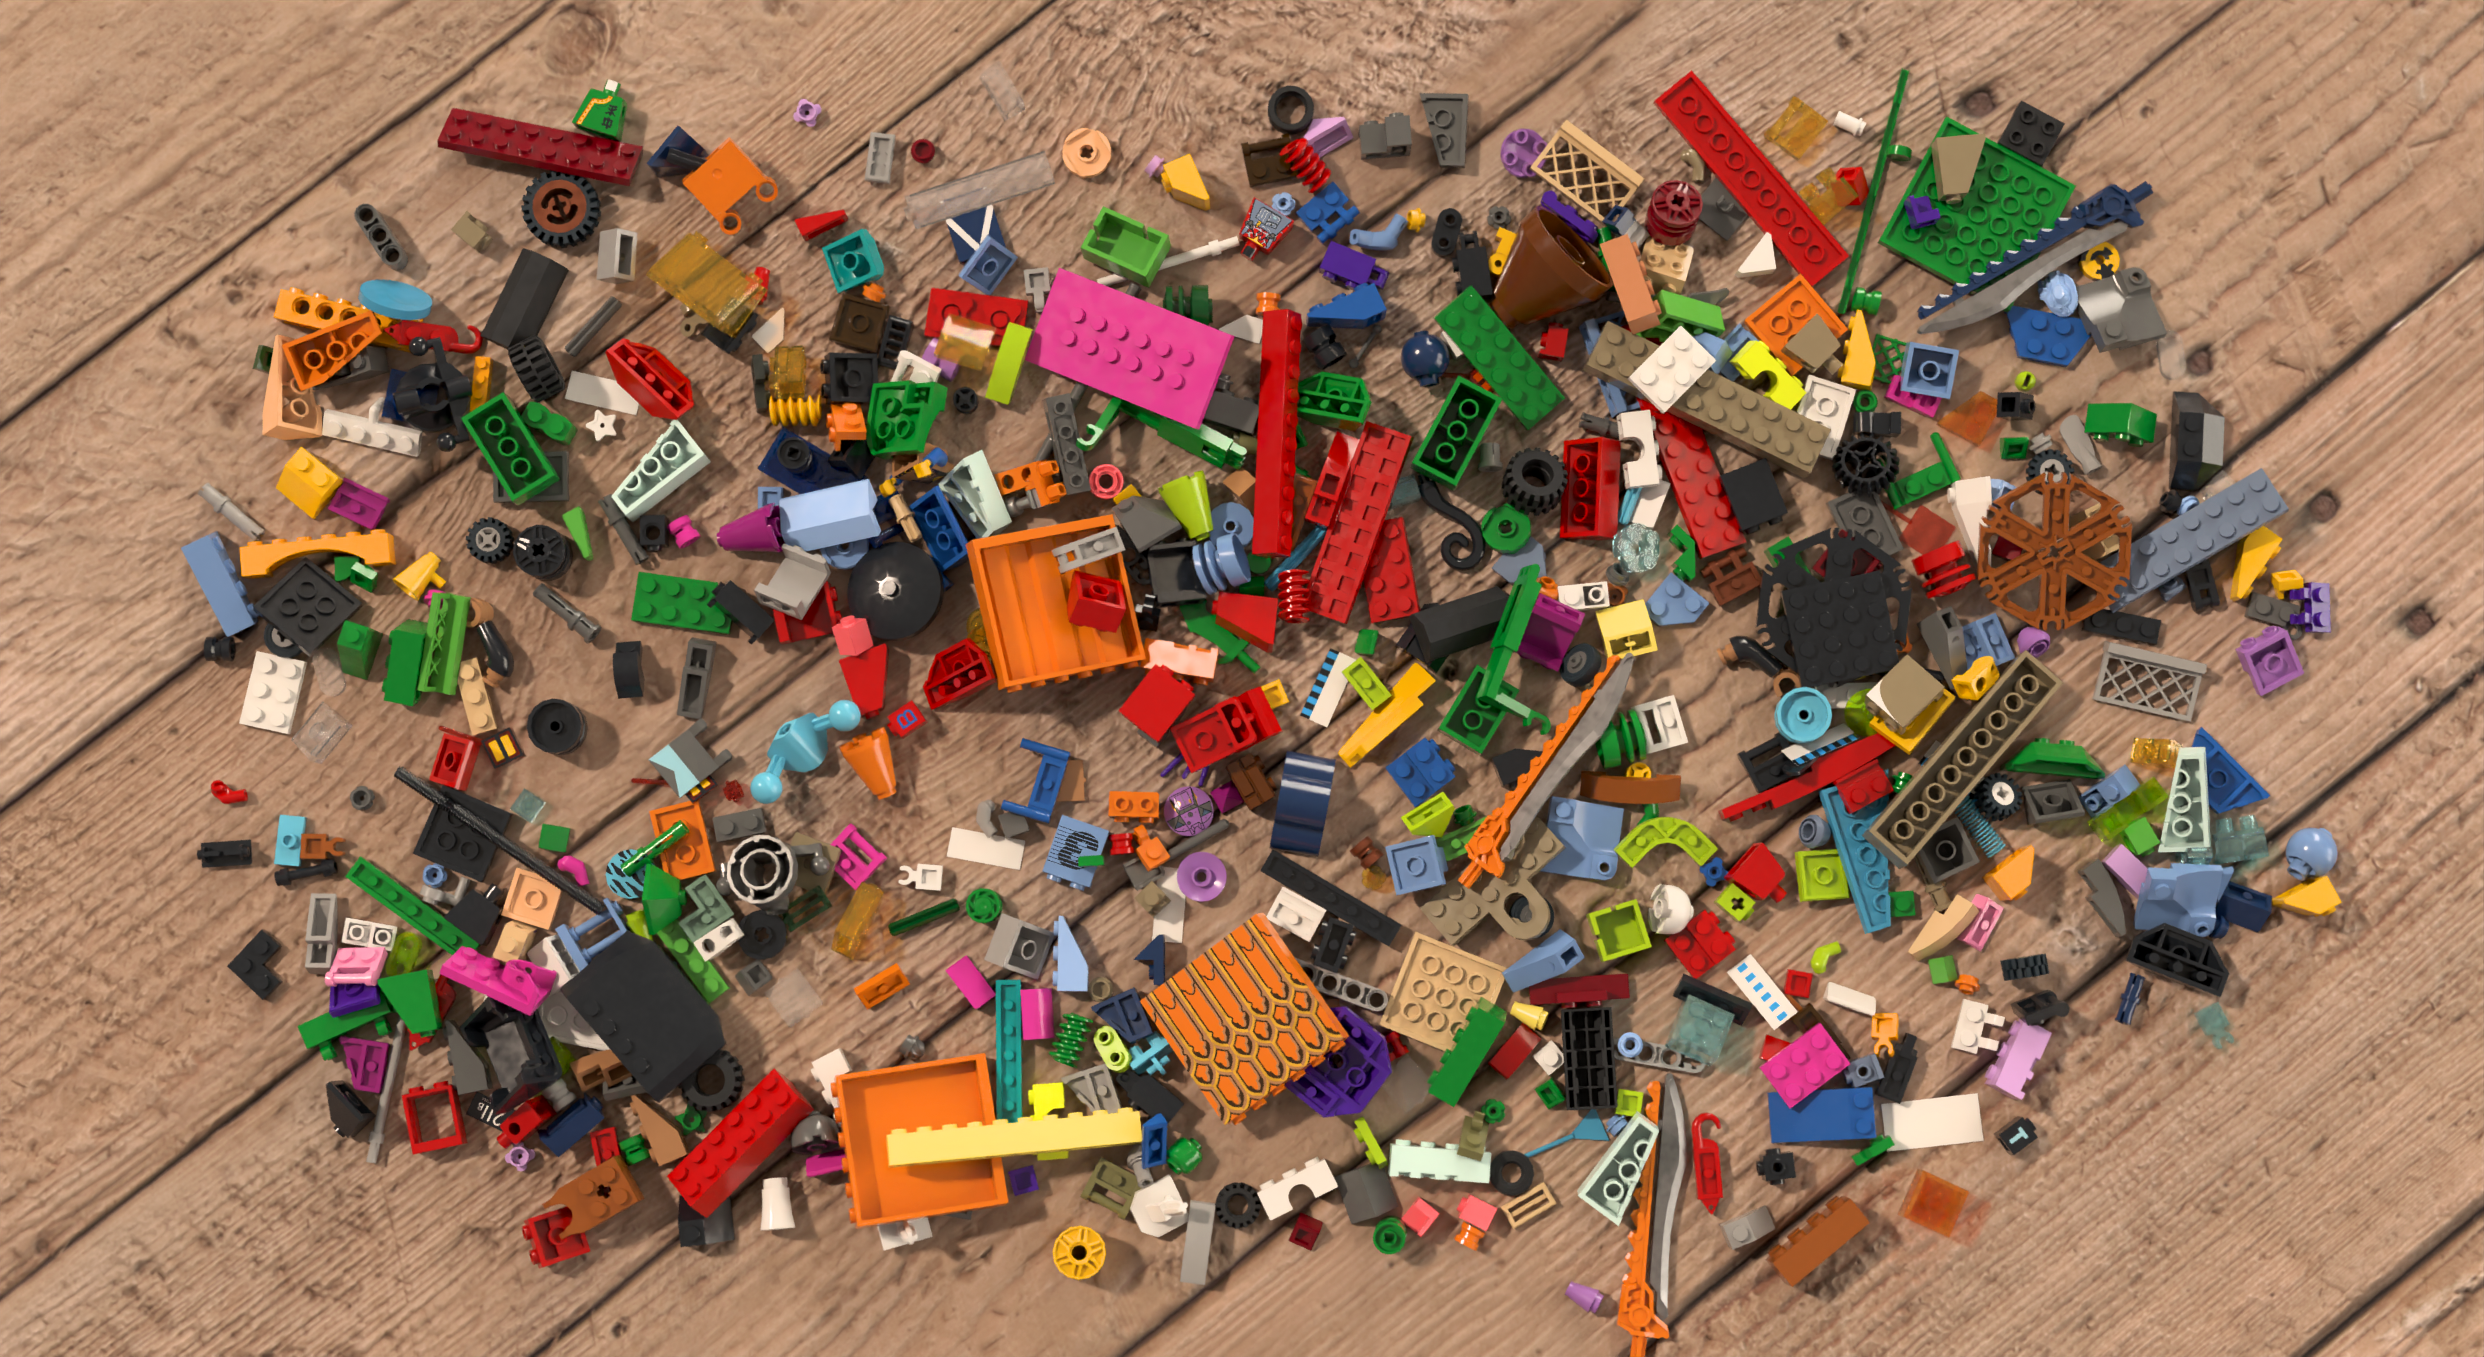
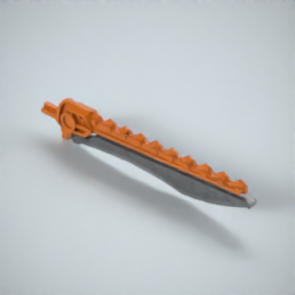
[1458,652,1636,889]
[1617,1073,1687,1357]

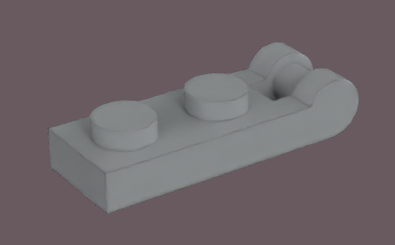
[1052,527,1125,574]

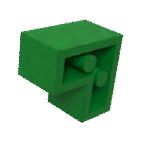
[2084,403,2157,447]

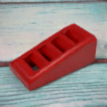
[794,209,849,241]

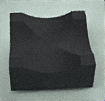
[1997,101,2065,167]

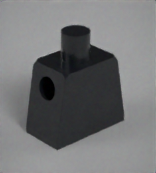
[444,883,505,946]

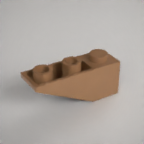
[630,1094,690,1166]

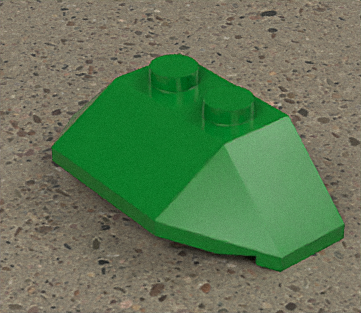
[1297,372,1372,431]
[2000,738,2105,780]

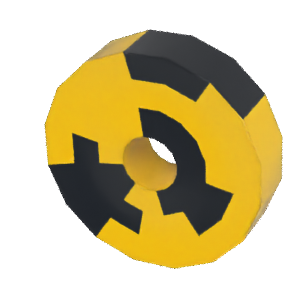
[2078,242,2120,281]

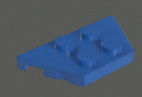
[2004,305,2092,367]
[2191,727,2270,814]

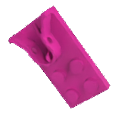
[439,946,557,1016]

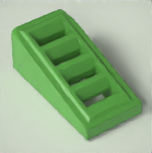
[562,507,593,561]

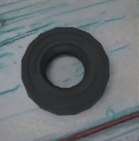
[1490,1150,1534,1196]

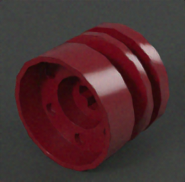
[1645,180,1703,246]

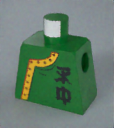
[572,80,627,142]

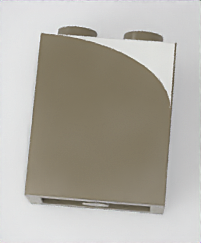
[1865,654,1945,735]

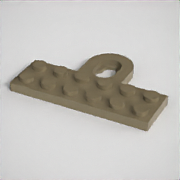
[1420,816,1566,947]

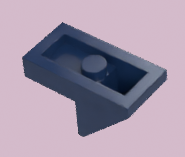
[1134,934,1165,985]

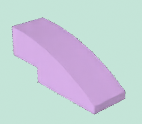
[2101,844,2147,899]

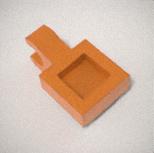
[1133,824,1170,872]

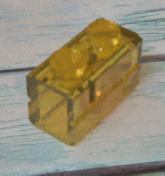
[769,345,807,399]

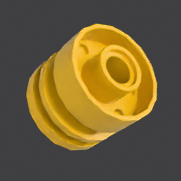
[1053,1226,1106,1280]

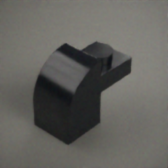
[613,641,645,699]

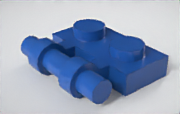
[1296,181,1360,244]

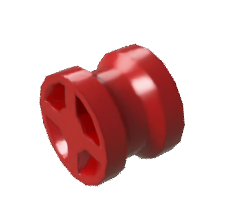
[1108,833,1135,855]

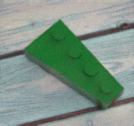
[1427,997,1507,1107]

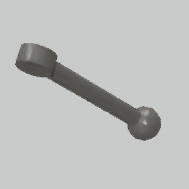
[1349,324,1382,369]

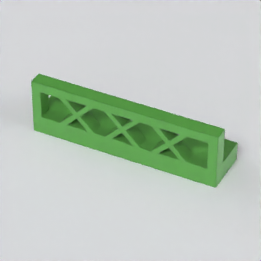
[417,592,471,695]

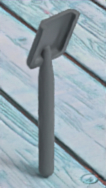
[1123,819,1229,891]

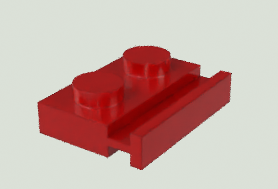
[1833,759,1894,814]

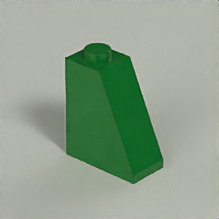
[337,620,383,680]
[377,969,443,1038]

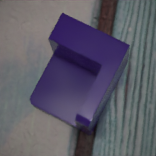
[1904,195,1941,230]

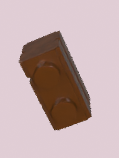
[1225,753,1277,811]

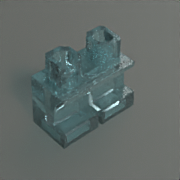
[2212,815,2269,864]

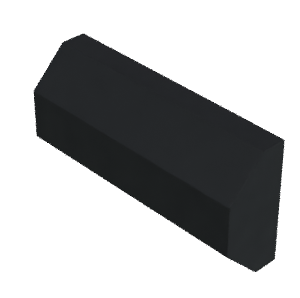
[481,248,569,349]
[1409,586,1509,663]
[1561,1007,1618,1111]

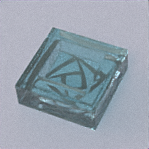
[510,788,546,823]

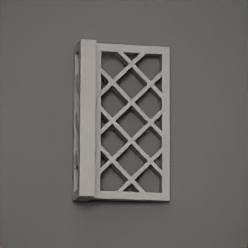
[2092,641,2207,722]

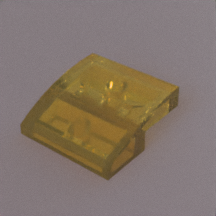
[934,313,996,371]

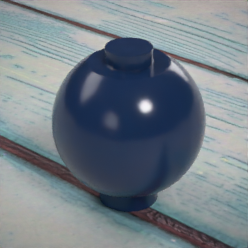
[1401,331,1450,387]

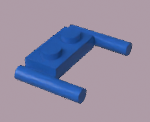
[1001,738,1070,824]

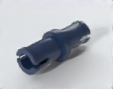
[2115,973,2146,1025]

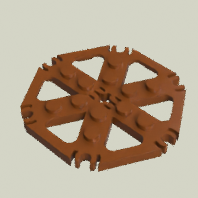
[1977,472,2132,630]

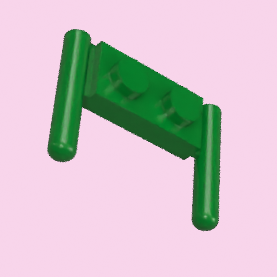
[1876,432,1961,510]

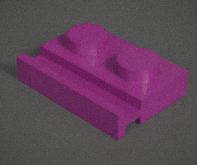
[328,477,390,530]

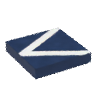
[944,201,1006,264]

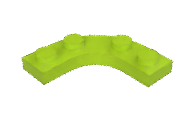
[1613,817,1718,868]

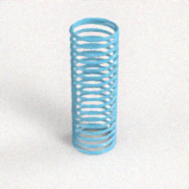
[1954,795,2006,858]

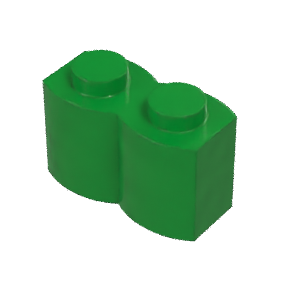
[521,402,578,445]

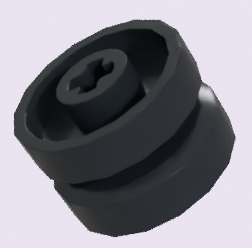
[527,698,588,755]

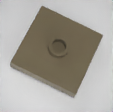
[791,832,842,896]

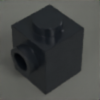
[1996,392,2035,421]

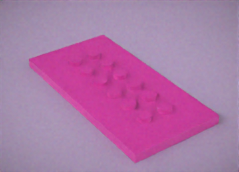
[1025,268,1235,430]

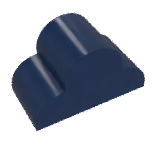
[1269,751,1336,857]

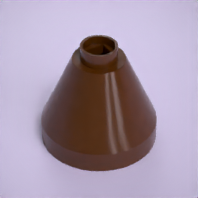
[1489,206,1613,329]

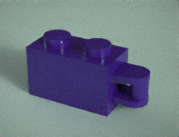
[1319,241,1390,291]

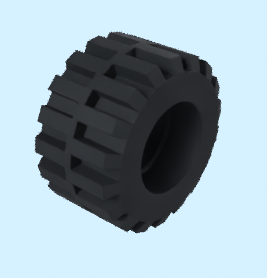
[508,335,565,403]
[1501,447,1568,516]
[678,1049,745,1112]

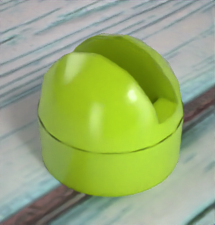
[2015,371,2036,392]

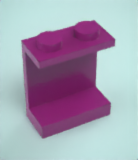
[1515,593,1585,671]

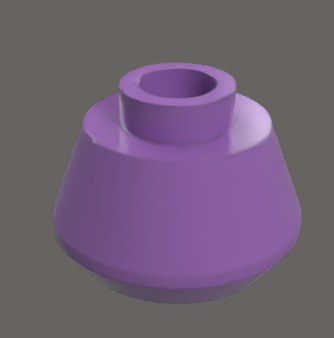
[2017,627,2050,658]

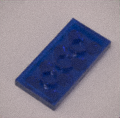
[757,427,868,494]

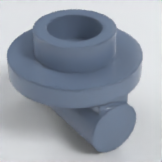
[2158,576,2186,602]

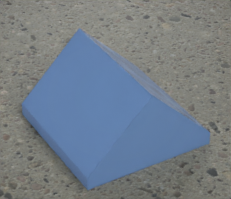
[959,234,1018,295]

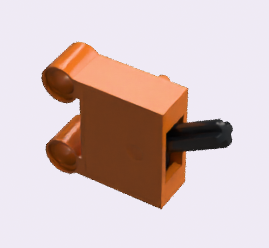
[666,137,778,235]

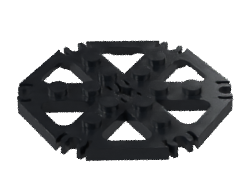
[1755,527,1912,688]

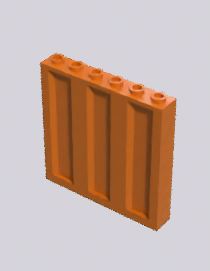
[966,514,1146,693]

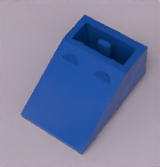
[1306,283,1387,329]

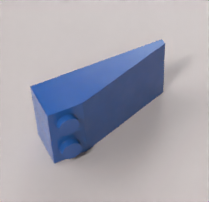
[1768,1087,1876,1143]

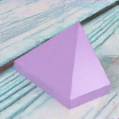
[1304,117,1354,158]

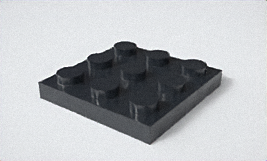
[253,556,362,657]
[413,785,513,882]

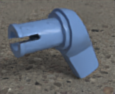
[1350,214,1409,250]

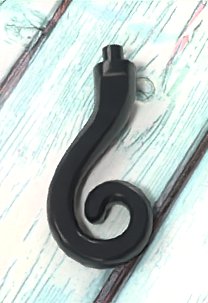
[1417,474,1486,571]

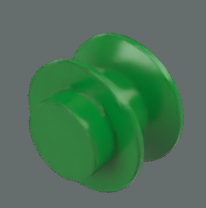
[1891,772,1913,794]

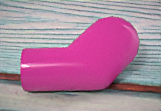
[558,856,590,887]

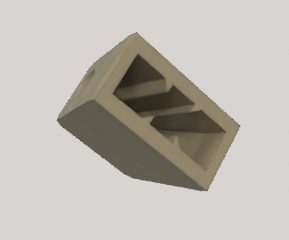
[1781,314,1843,375]

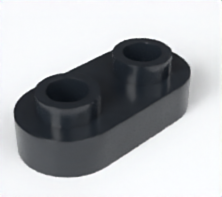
[1431,208,1462,257]

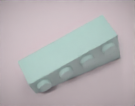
[611,420,711,522]
[1577,1111,1659,1226]

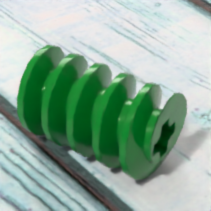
[1049,1013,1094,1068]

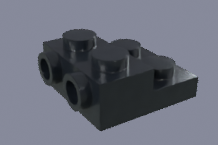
[820,352,878,405]

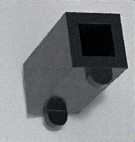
[707,580,774,645]

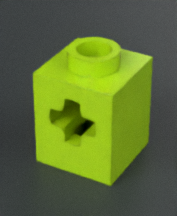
[1713,883,1756,922]

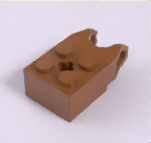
[542,1155,645,1239]

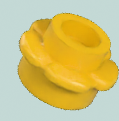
[1407,208,1426,232]

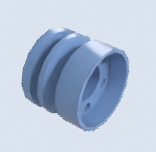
[1192,532,1251,595]

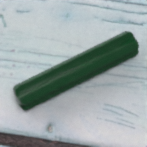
[888,898,960,936]

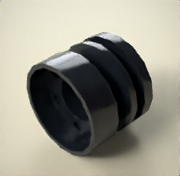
[513,525,573,581]

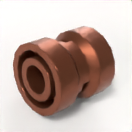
[1350,836,1384,870]

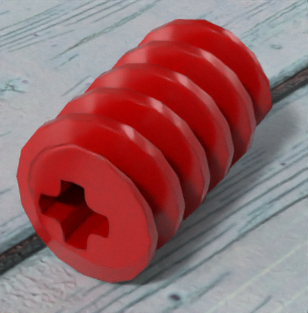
[1279,138,1331,193]
[1278,569,1310,624]

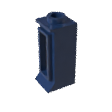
[537,1092,605,1158]

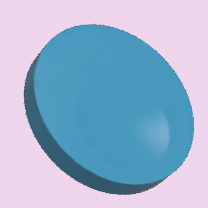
[358,280,432,320]

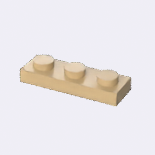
[458,657,498,736]

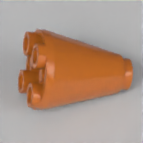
[839,727,897,800]

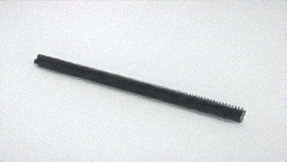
[394,766,605,916]

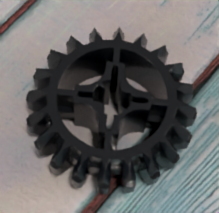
[1832,432,1900,498]

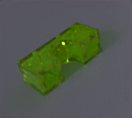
[2087,777,2169,842]

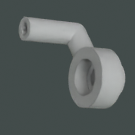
[420,876,471,906]

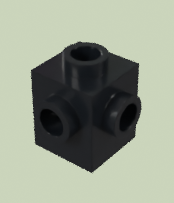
[1756,1148,1796,1185]

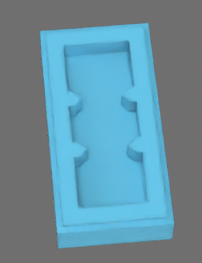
[274,815,307,867]

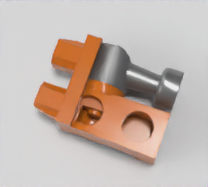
[995,460,1067,517]

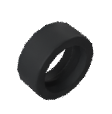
[1268,85,1314,135]

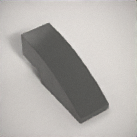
[677,637,717,719]
[2077,859,2126,937]

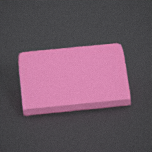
[1956,894,2004,952]

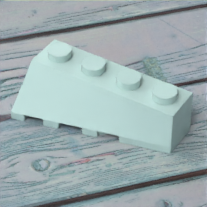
[2158,747,2211,852]

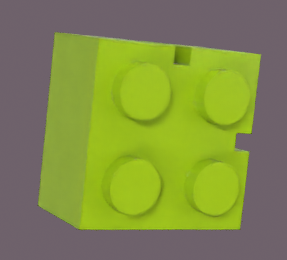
[1586,899,1652,962]

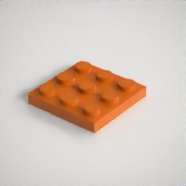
[1743,274,1848,376]

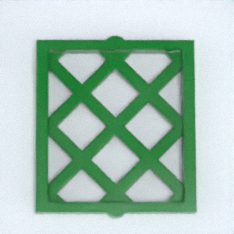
[1872,334,1906,384]

